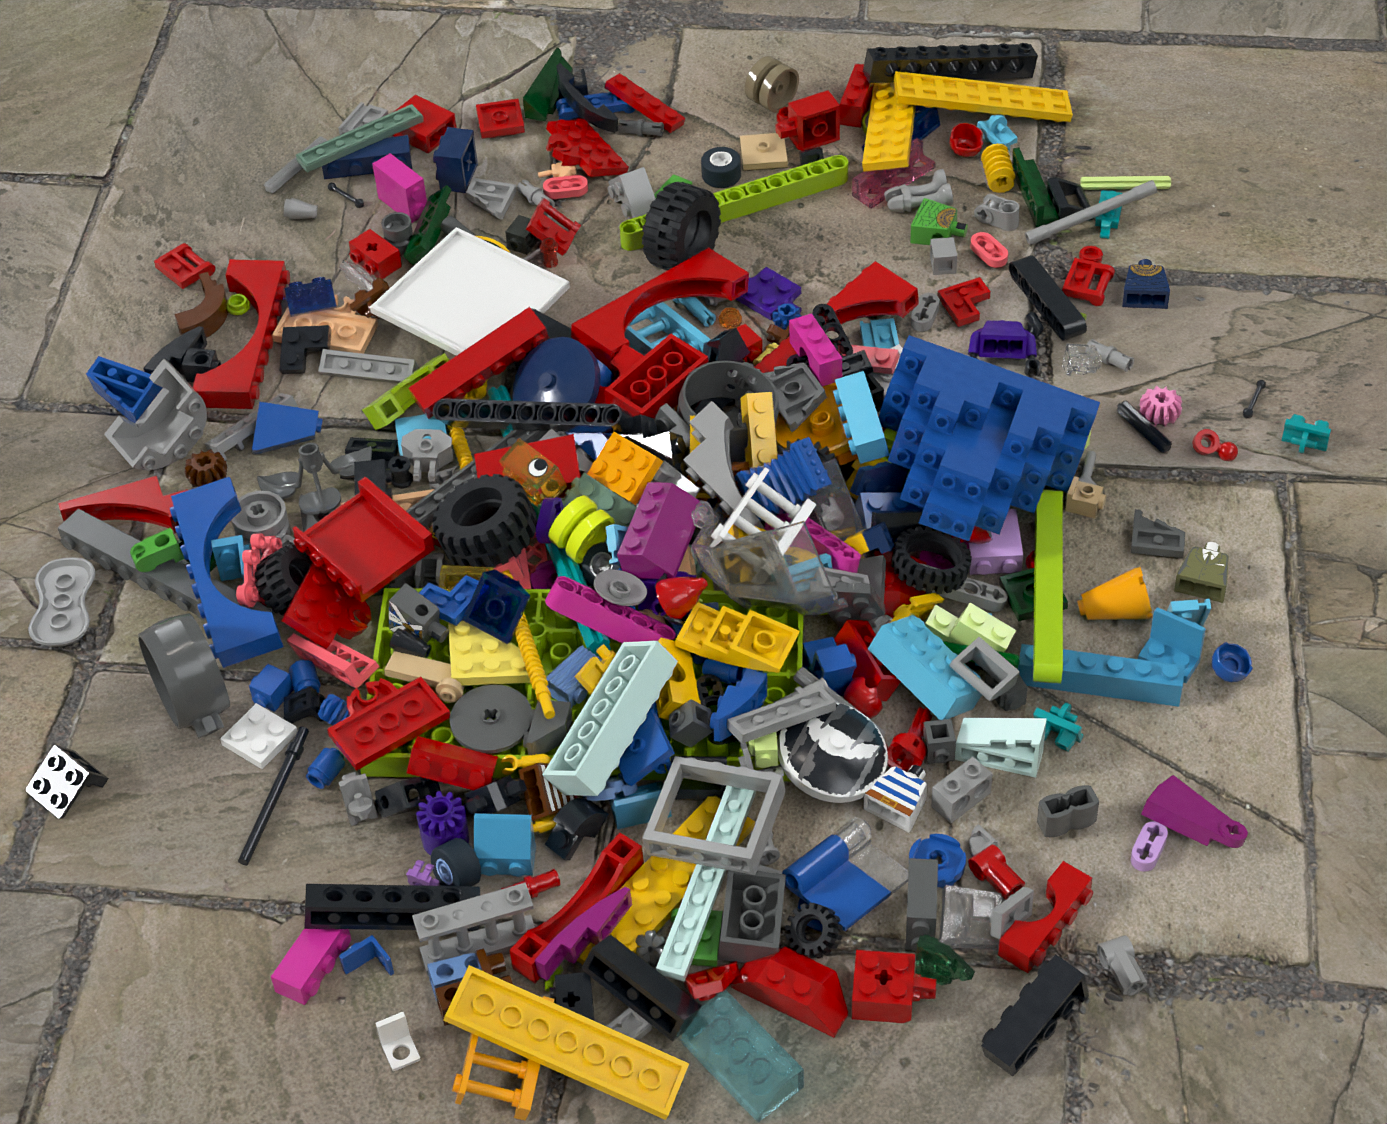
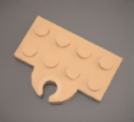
[272,294,378,354]

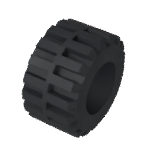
[255,545,312,616]

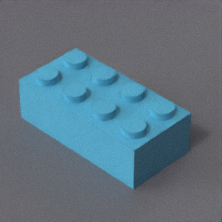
[868,615,982,720]

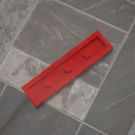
[604,73,686,133]

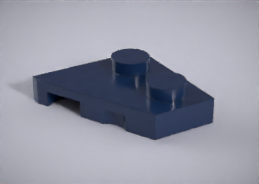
[850,461,909,496]

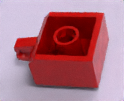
[775,90,840,151]
[852,950,937,1023]

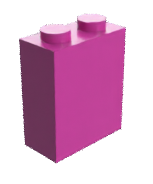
[372,153,427,223]

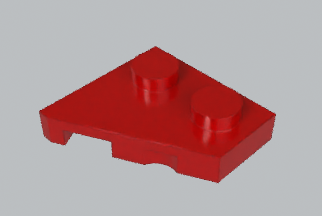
[684,961,739,1001]

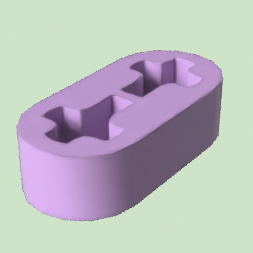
[1131,821,1168,872]

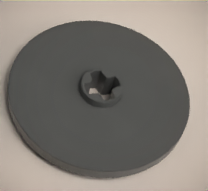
[450,685,532,753]

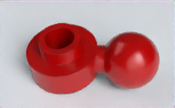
[1192,429,1238,461]

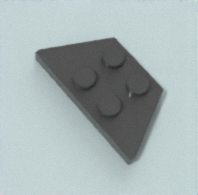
[758,363,827,432]
[811,580,885,630]

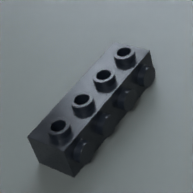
[581,935,702,1042]

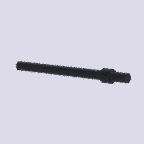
[238,727,309,866]

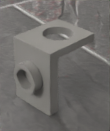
[738,742,784,776]

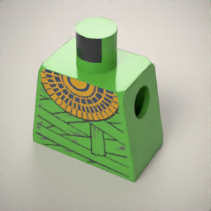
[910,198,968,245]

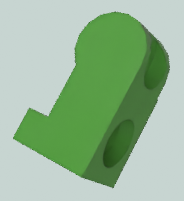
[130,528,185,572]

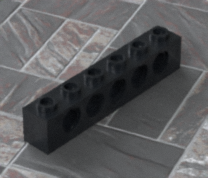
[304,884,480,931]

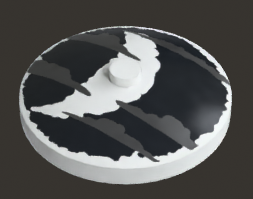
[777,702,888,803]

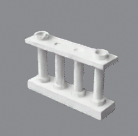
[709,467,816,586]

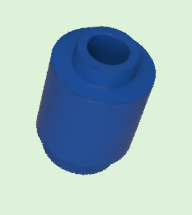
[289,660,321,693]
[306,748,345,789]

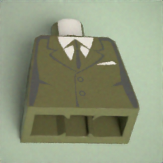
[1174,542,1229,603]

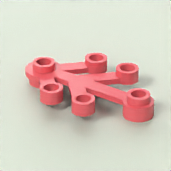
[236,533,282,608]

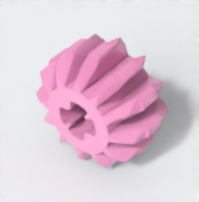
[1140,386,1182,427]

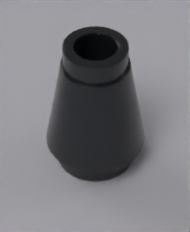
[390,628,432,658]

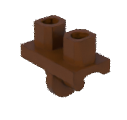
[350,277,390,319]

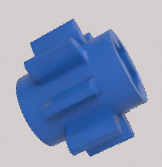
[772,304,802,330]

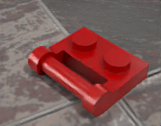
[526,198,581,256]
[154,243,216,289]
[1062,258,1115,306]

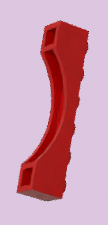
[509,833,644,983]

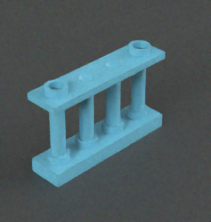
[625,302,711,356]

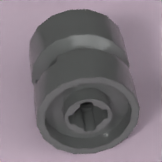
[381,212,413,256]

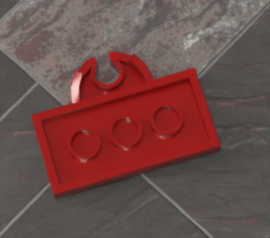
[546,119,629,177]
[282,562,372,649]
[327,677,450,771]

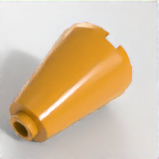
[1077,567,1153,620]

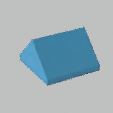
[609,781,672,830]

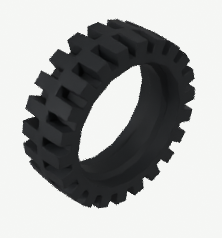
[891,526,972,594]

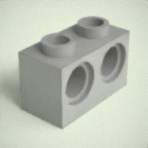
[931,757,992,823]

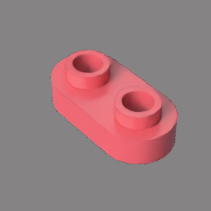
[543,175,588,200]
[970,232,1008,268]

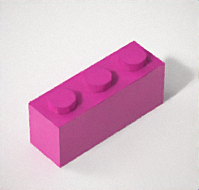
[271,929,351,1005]

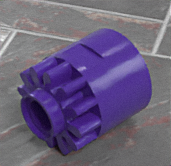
[416,791,470,855]

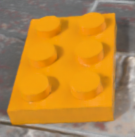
[587,432,664,505]

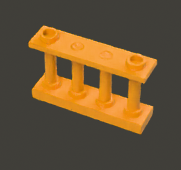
[452,996,554,1121]

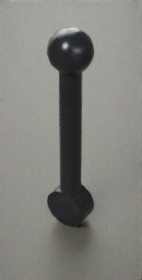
[328,182,364,208]
[1243,380,1266,418]

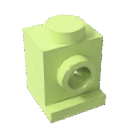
[748,732,778,768]

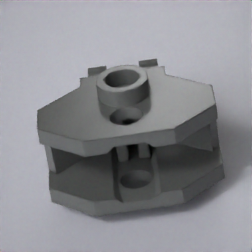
[414,552,452,589]

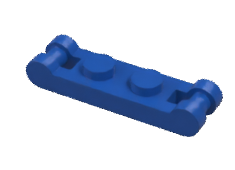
[556,92,636,120]

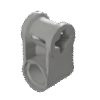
[974,194,1019,231]

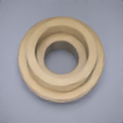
[436,678,463,703]

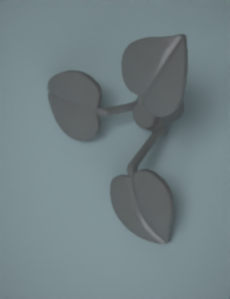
[257,443,372,515]

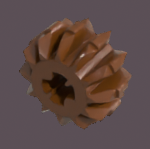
[184,449,228,487]

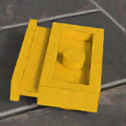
[890,593,944,623]

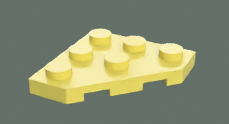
[448,620,530,686]

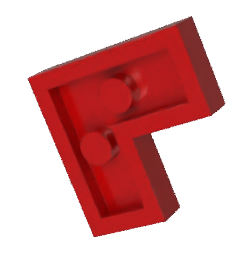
[937,277,991,327]

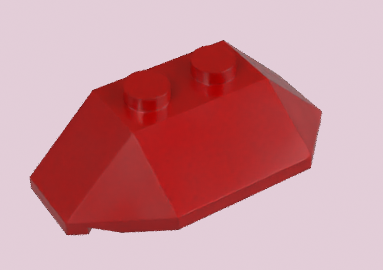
[874,549,926,618]
[731,947,848,1038]

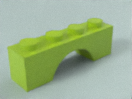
[362,353,449,430]

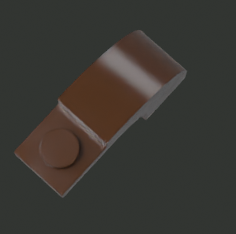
[174,272,228,338]

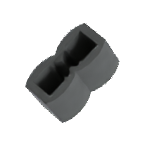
[1037,785,1099,838]

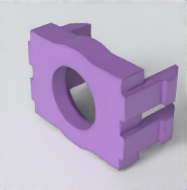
[406,860,440,886]

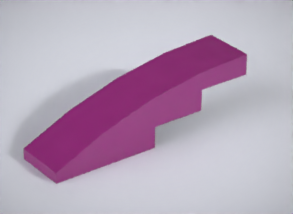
[535,887,632,981]

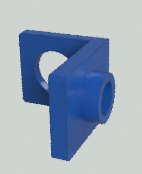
[339,935,394,976]

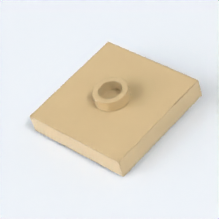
[740,133,788,170]

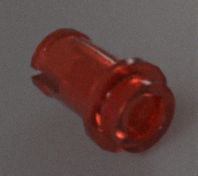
[540,238,558,268]

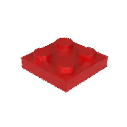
[476,98,525,139]

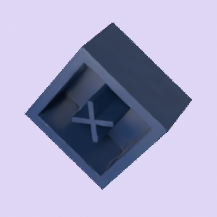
[433,127,478,193]

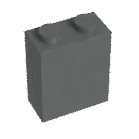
[905,858,938,952]

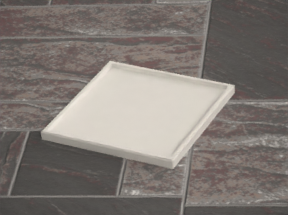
[370,227,570,356]

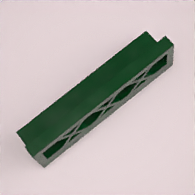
[1012,147,1059,228]
[403,185,452,266]

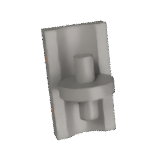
[338,772,378,826]

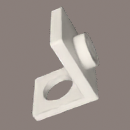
[375,1012,421,1071]

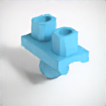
[977,115,1018,152]

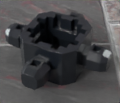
[461,774,527,818]

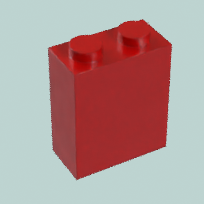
[392,94,457,154]

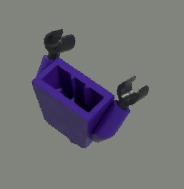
[968,320,1040,376]

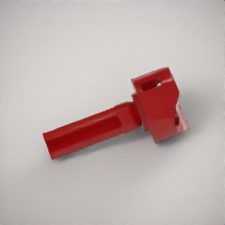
[887,707,933,772]

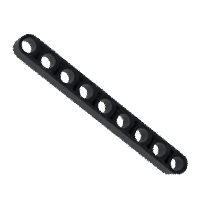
[433,399,634,434]

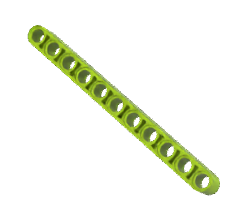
[619,155,848,251]
[1033,490,1063,684]

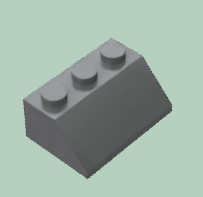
[718,870,786,963]

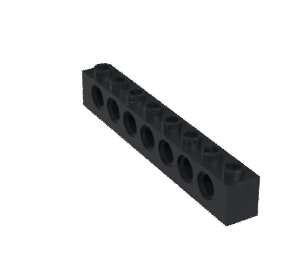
[863,43,1038,83]

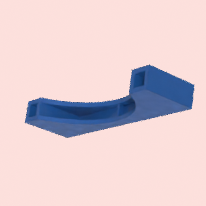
[170,477,284,668]

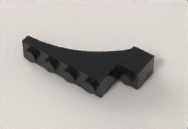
[690,328,750,414]
[619,414,694,535]

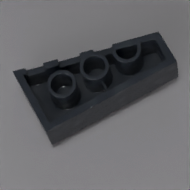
[981,954,1089,1077]

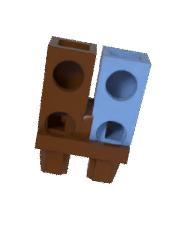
[427,948,513,1026]

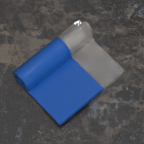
[782,818,908,932]

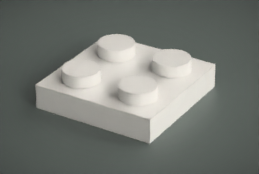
[220,703,298,769]

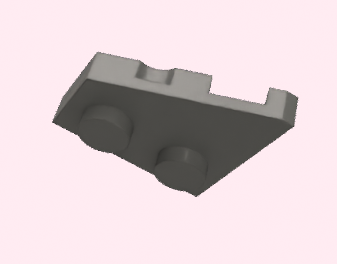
[1131,509,1185,558]

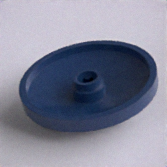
[513,337,600,432]

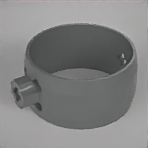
[677,361,779,462]
[138,613,230,739]

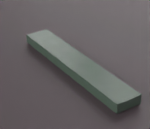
[296,104,424,172]

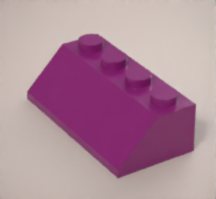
[617,482,704,579]

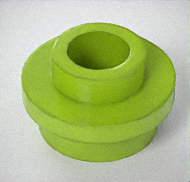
[227,294,250,315]

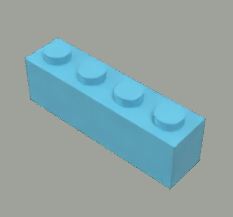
[833,371,889,464]

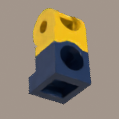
[844,522,895,556]

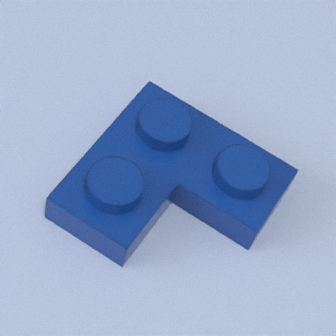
[419,575,488,626]

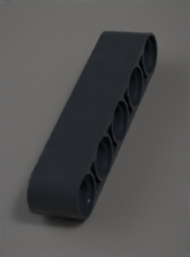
[1009,255,1087,341]

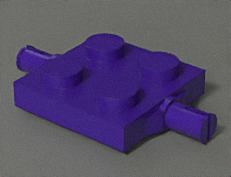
[736,267,802,320]

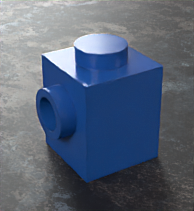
[249,664,294,712]

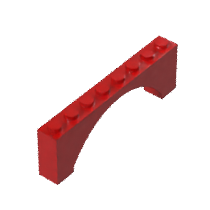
[571,248,749,370]
[193,259,290,409]
[754,261,919,373]

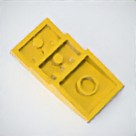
[674,602,800,673]

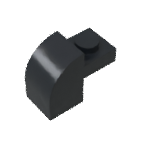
[545,798,609,860]

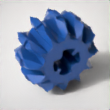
[318,694,349,725]

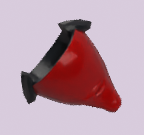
[655,573,708,626]

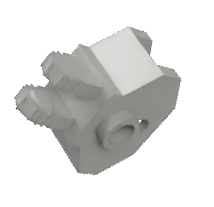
[401,429,454,483]

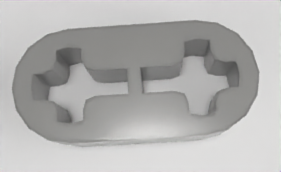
[911,293,940,332]

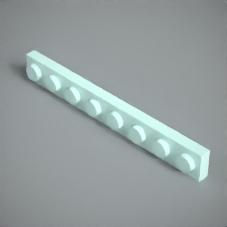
[656,785,756,982]

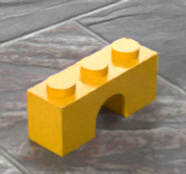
[740,392,778,468]
[656,637,701,720]

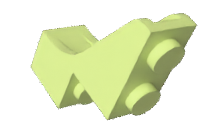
[924,603,1016,652]

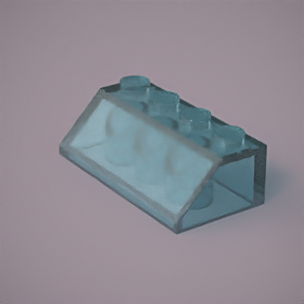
[680,989,804,1122]

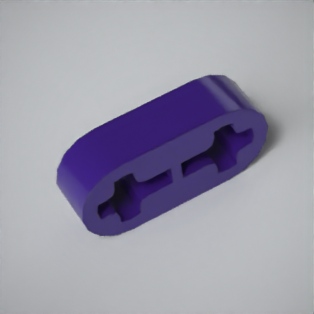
[536,497,564,544]

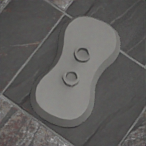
[28,557,95,647]

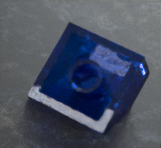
[462,570,530,644]

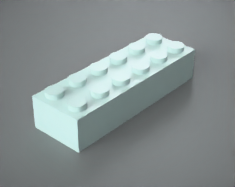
[542,641,678,796]

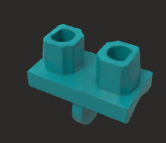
[1281,414,1331,454]
[1033,703,1084,752]

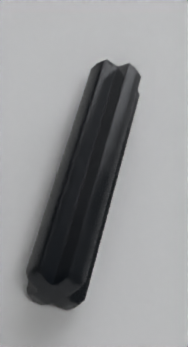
[1117,400,1172,453]

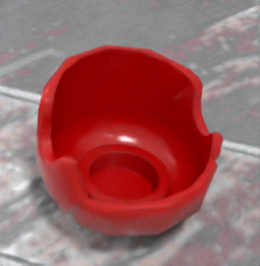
[949,123,984,157]
[843,677,883,719]

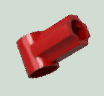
[968,844,1025,900]

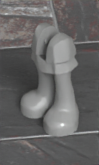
[884,169,953,213]

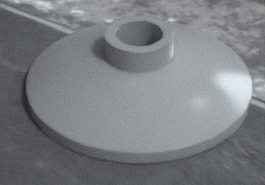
[594,570,647,606]

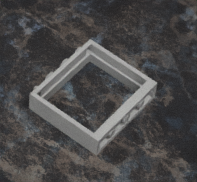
[642,756,786,875]

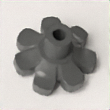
[636,930,666,968]

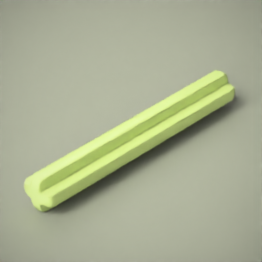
[1080,176,1171,190]

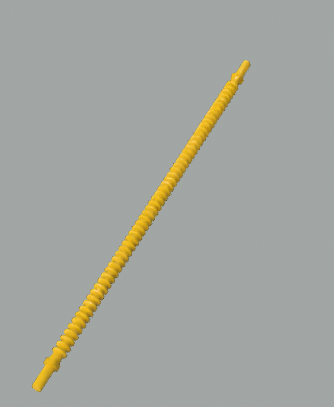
[447,425,555,719]

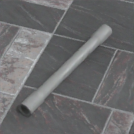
[1025,180,1157,245]

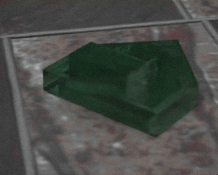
[915,934,975,985]

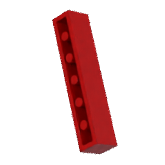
[408,306,549,419]

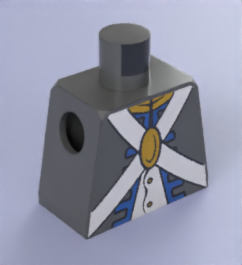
[389,583,449,643]

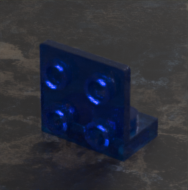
[284,277,337,317]

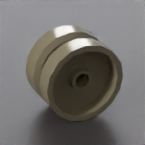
[745,56,799,113]

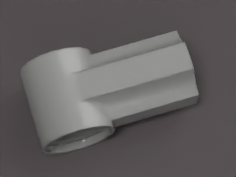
[1097,935,1147,996]

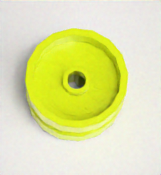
[548,495,615,563]

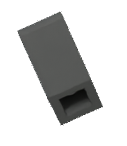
[523,700,573,755]

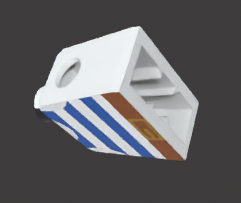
[864,765,927,833]

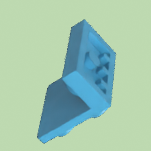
[211,535,258,589]
[1138,608,1206,683]

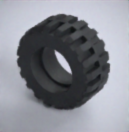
[642,181,721,271]
[432,474,537,571]

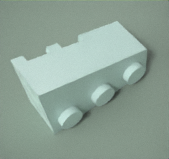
[955,718,1047,778]

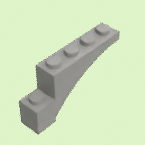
[683,401,764,529]

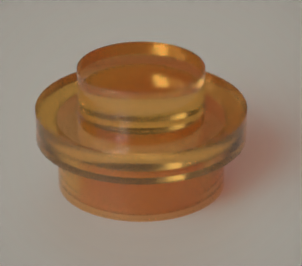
[718,308,742,329]

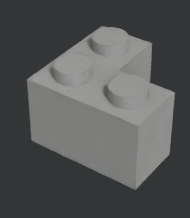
[608,167,656,220]

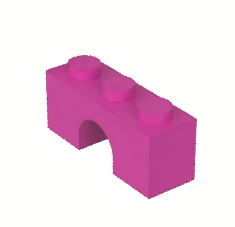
[789,313,842,386]

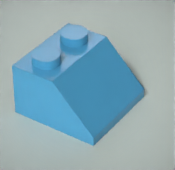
[474,814,536,877]

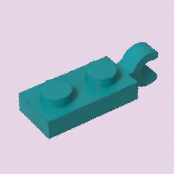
[1095,190,1122,239]

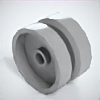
[231,491,291,555]

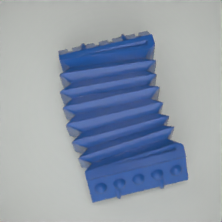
[734,437,832,522]

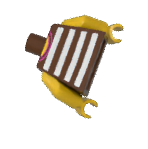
[501,754,578,834]

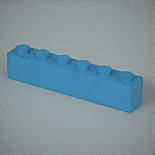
[1018,644,1185,707]

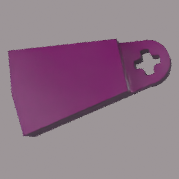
[1141,775,1248,848]

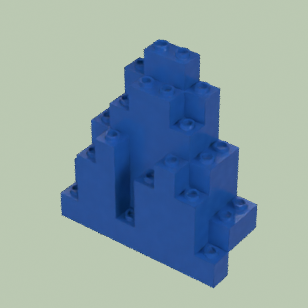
[878,335,1100,541]

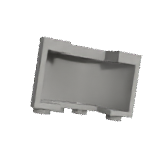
[104,359,207,471]

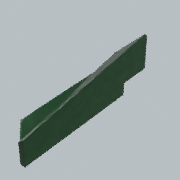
[523,47,573,121]

